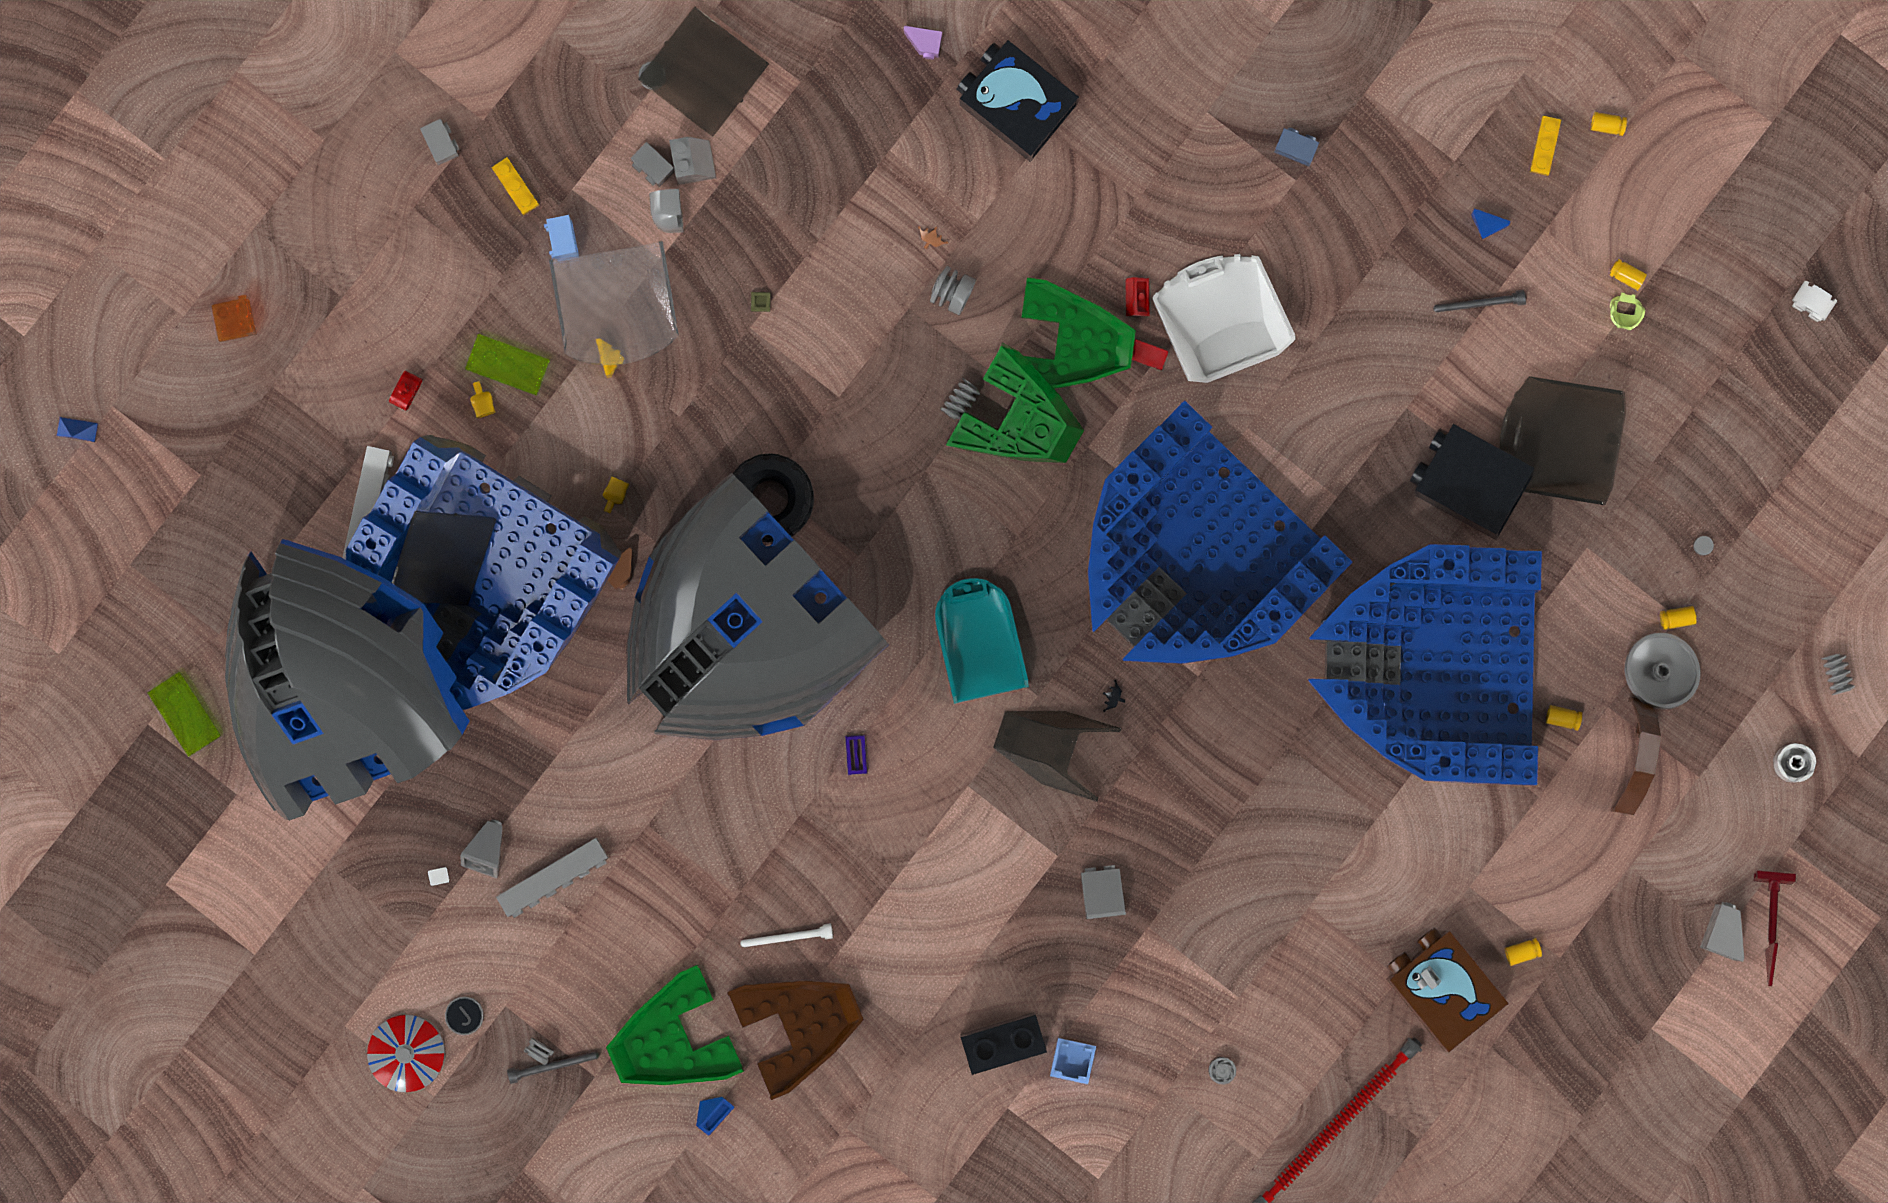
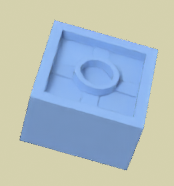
[544,215,579,262]
[1050,1038,1096,1084]

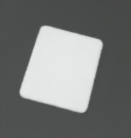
[428,867,449,886]

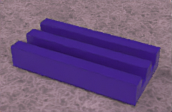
[845,735,867,775]

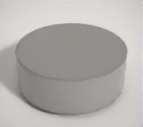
[1693,536,1714,556]

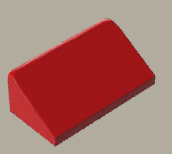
[1125,277,1150,317]
[1132,339,1169,371]

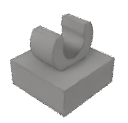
[1417,966,1441,990]

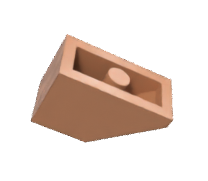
[608,547,634,590]

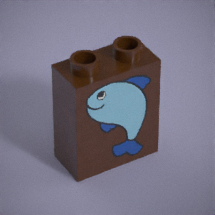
[1386,927,1509,1053]

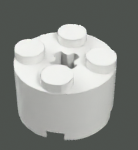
[1792,281,1837,322]
[1773,743,1816,782]

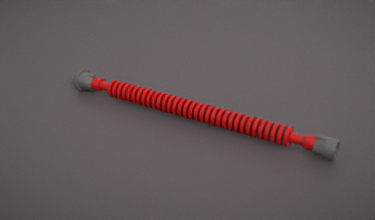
[1252,1037,1422,1203]

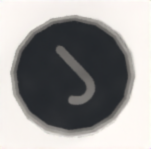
[445,997,484,1035]

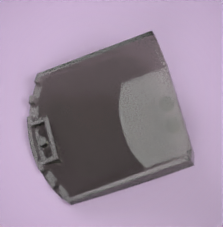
[1500,376,1626,506]

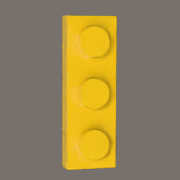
[1530,116,1561,176]
[491,157,539,216]

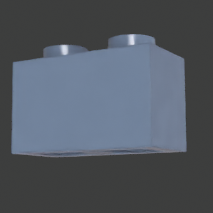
[1274,128,1319,166]

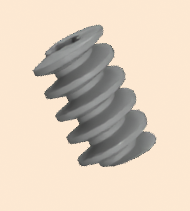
[940,378,981,420]
[1821,653,1855,695]

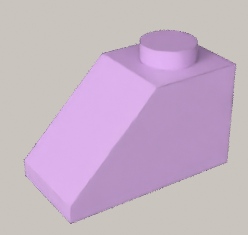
[904,26,942,60]

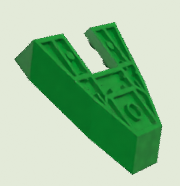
[1021,278,1136,389]
[946,342,1084,463]
[606,965,744,1085]

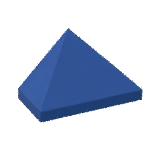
[1471,208,1510,239]
[57,417,98,442]
[696,1097,734,1136]

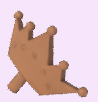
[918,226,948,249]

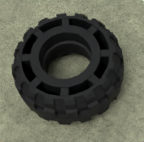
[733,453,814,542]

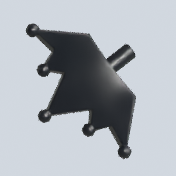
[1103,680,1125,712]

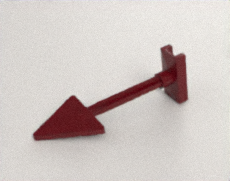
[1753,870,1796,986]

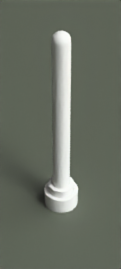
[740,923,833,947]

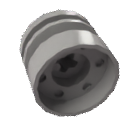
[930,266,976,316]

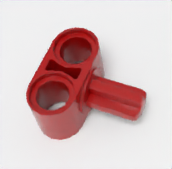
[389,370,423,411]

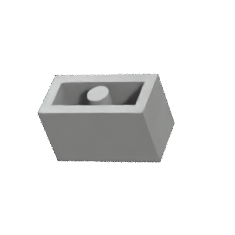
[420,119,460,166]
[631,142,675,187]

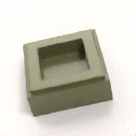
[751,292,771,312]

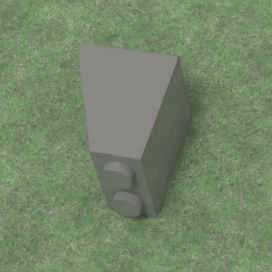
[669,137,716,185]
[1081,865,1126,919]
[1700,902,1744,962]

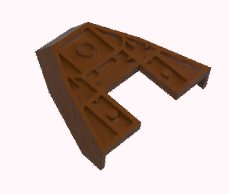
[1611,697,1661,815]
[727,981,864,1100]

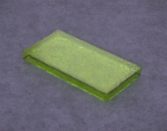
[465,334,550,396]
[147,672,221,757]

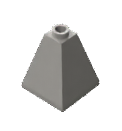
[460,819,502,878]

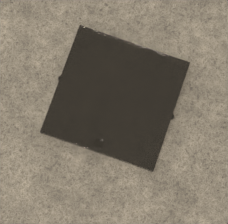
[638,7,769,137]
[391,511,496,605]

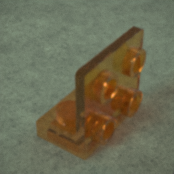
[212,295,257,342]

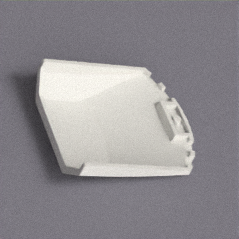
[1153,254,1295,383]

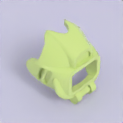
[1610,292,1645,330]

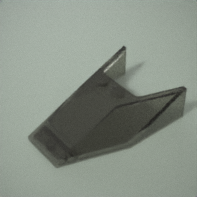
[993,711,1121,802]

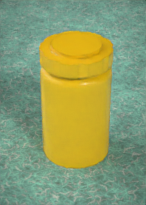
[1591,112,1627,136]
[1609,259,1647,291]
[1659,606,1696,630]
[1545,705,1583,731]
[1504,938,1542,966]

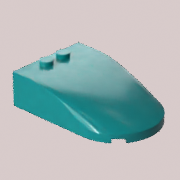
[935,578,1029,704]

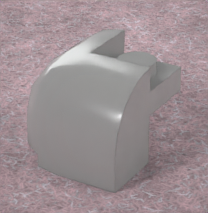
[649,189,684,233]

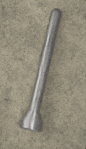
[1433,290,1526,312]
[507,1052,599,1084]

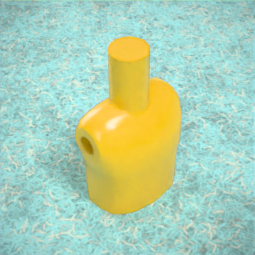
[470,381,496,418]
[603,476,630,513]

